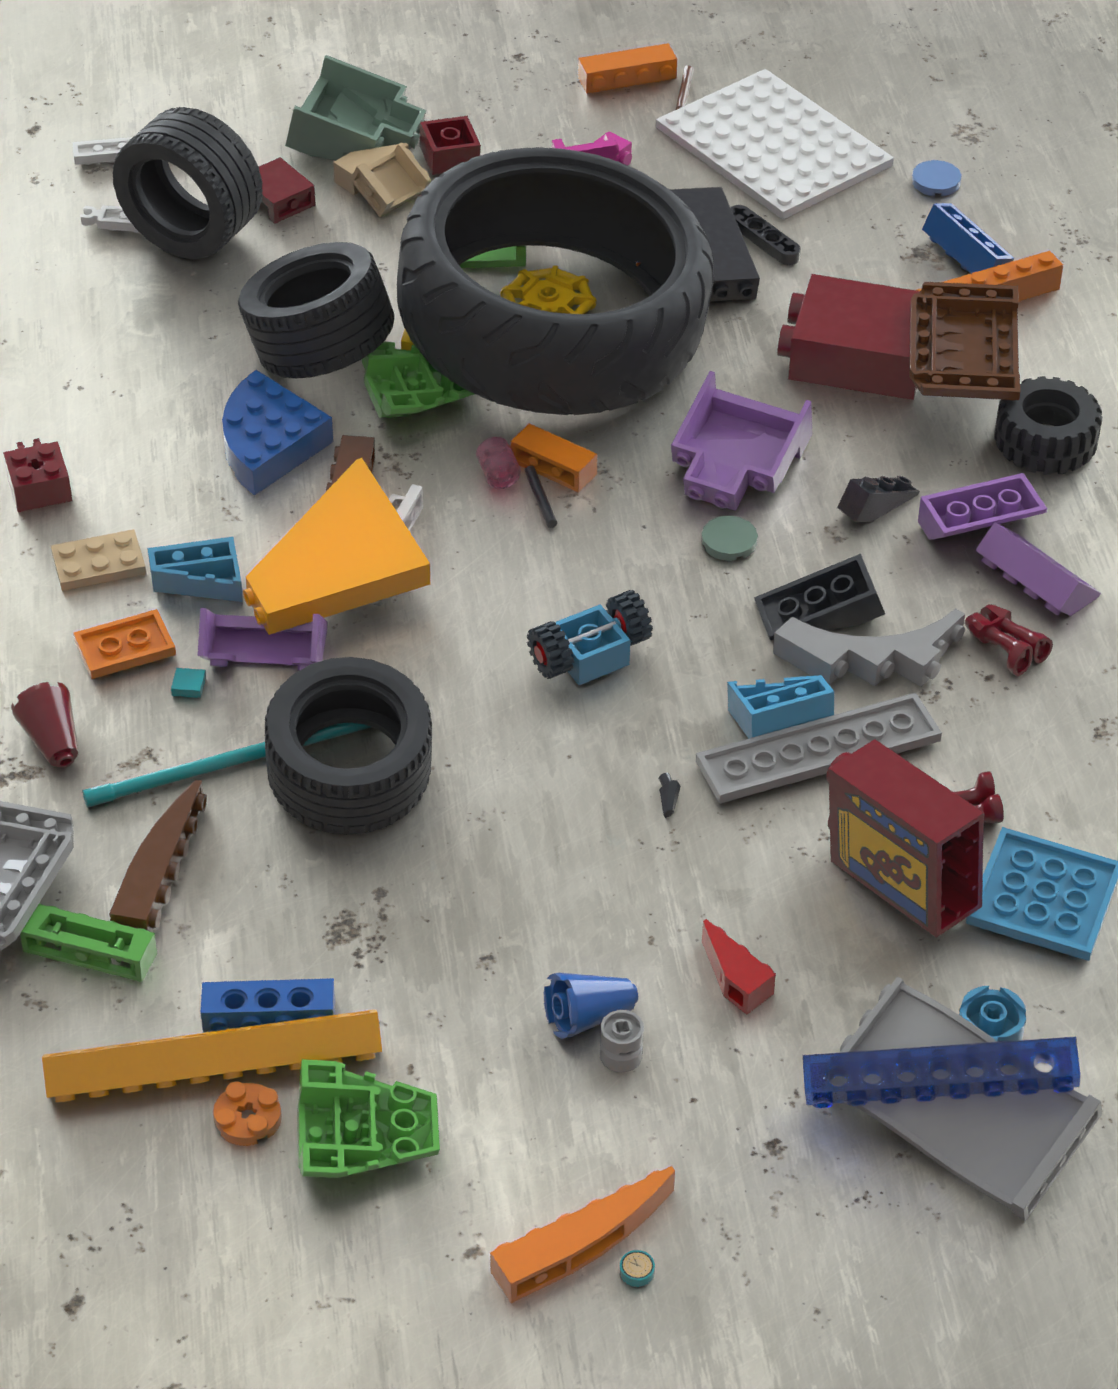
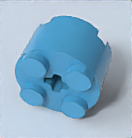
[959,986,1026,1054]

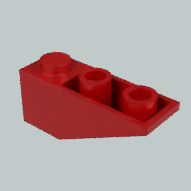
[701,919,776,1015]

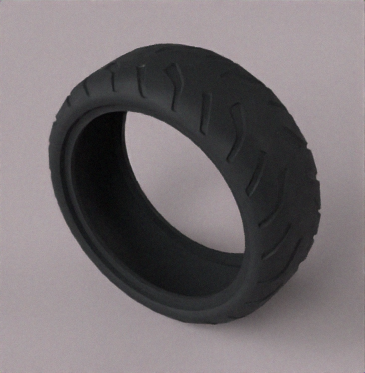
[397,147,714,416]

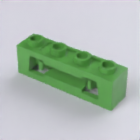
[20,904,157,982]

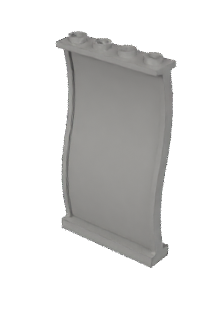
[820,977,1102,1221]

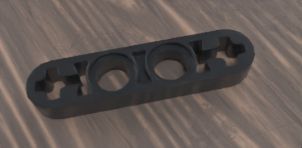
[730,205,801,265]

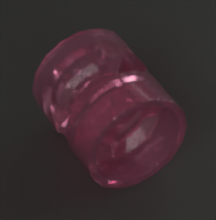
[476,437,521,489]

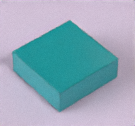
[171,667,206,698]

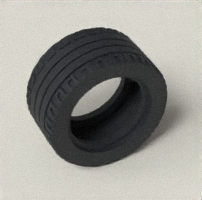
[112,107,263,259]
[238,242,395,379]
[264,657,432,835]

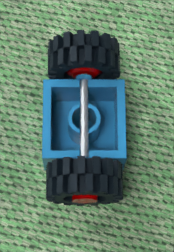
[527,590,653,685]

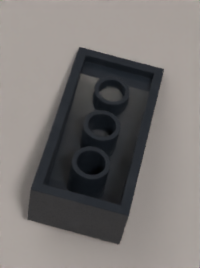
[754,553,885,640]

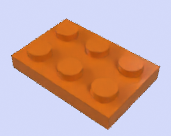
[73,609,176,679]

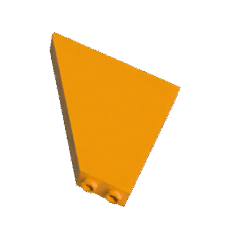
[243,458,431,635]

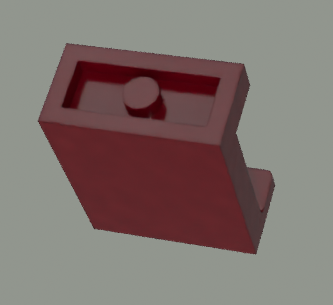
[259,157,316,224]

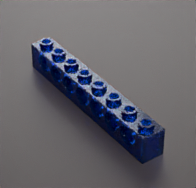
[802,1037,1081,1108]

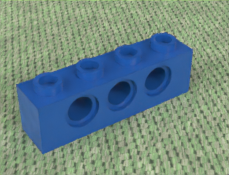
[201,978,335,1033]

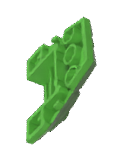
[362,341,475,418]
[297,1059,440,1178]

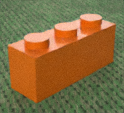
[511,423,598,493]

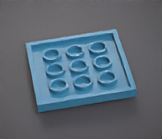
[966,827,1118,961]

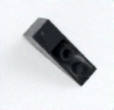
[837,476,920,522]

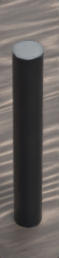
[525,466,557,528]

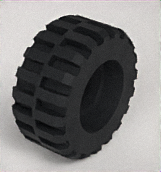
[994,376,1103,475]

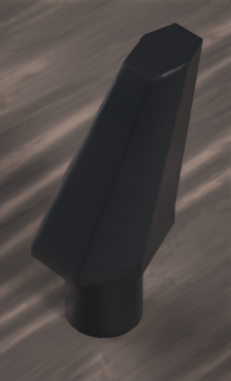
[658,773,681,818]

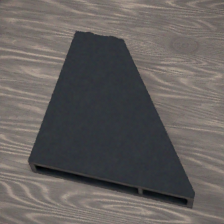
[669,187,760,301]

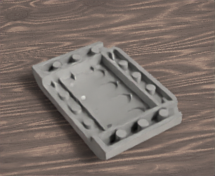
[0,801,74,951]

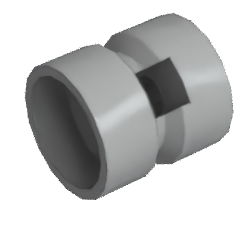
[600,1010,644,1072]

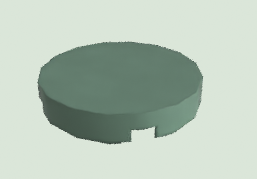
[701,516,758,561]

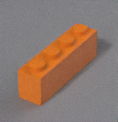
[578,43,677,94]

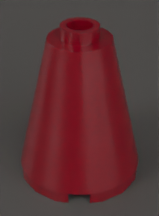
[11,682,78,768]

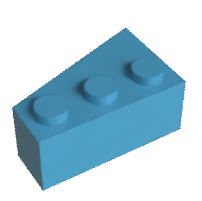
[147,536,243,602]
[727,675,834,739]

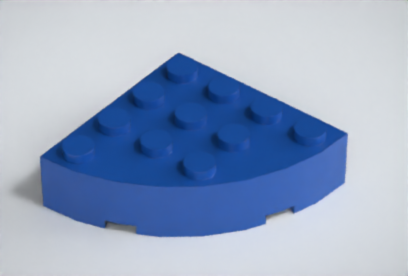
[222,370,334,496]

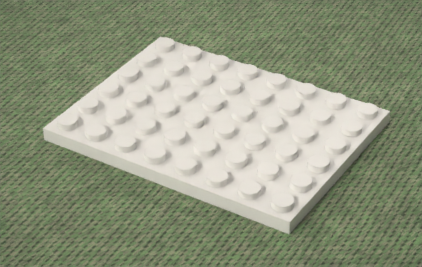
[656,69,894,220]

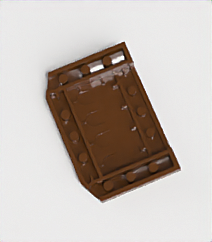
[909,282,1021,400]

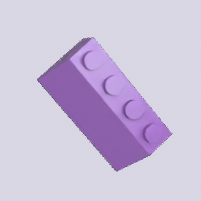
[918,473,1047,540]
[976,522,1101,616]

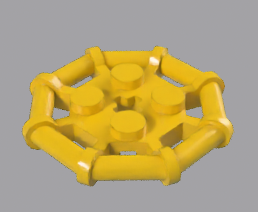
[500,265,597,314]

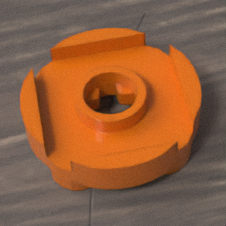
[213,1081,282,1146]

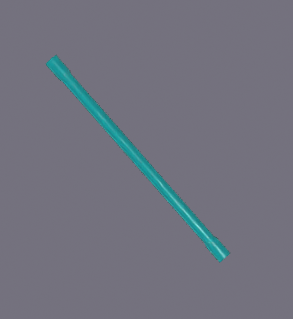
[82,723,372,808]

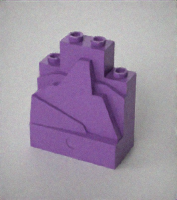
[671,371,812,511]

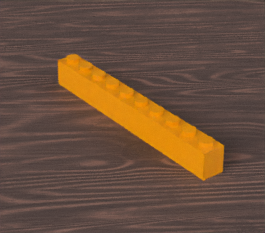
[42,1009,383,1102]

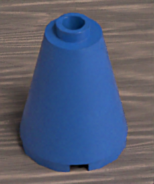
[543,972,638,1039]

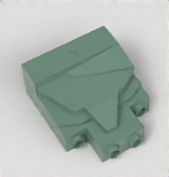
[285,55,427,161]

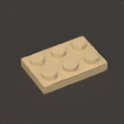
[50,529,147,591]

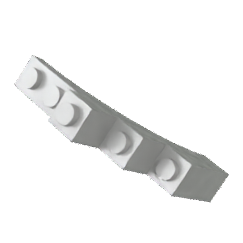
[773,608,965,687]

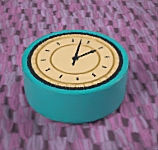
[619,1250,655,1287]

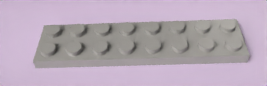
[696,693,942,804]

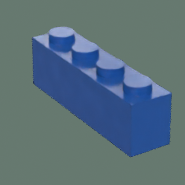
[922,203,1014,273]

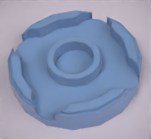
[912,160,962,196]

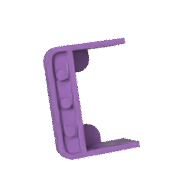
[197,608,328,671]

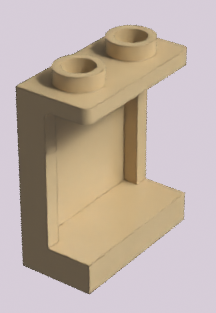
[350,143,431,217]

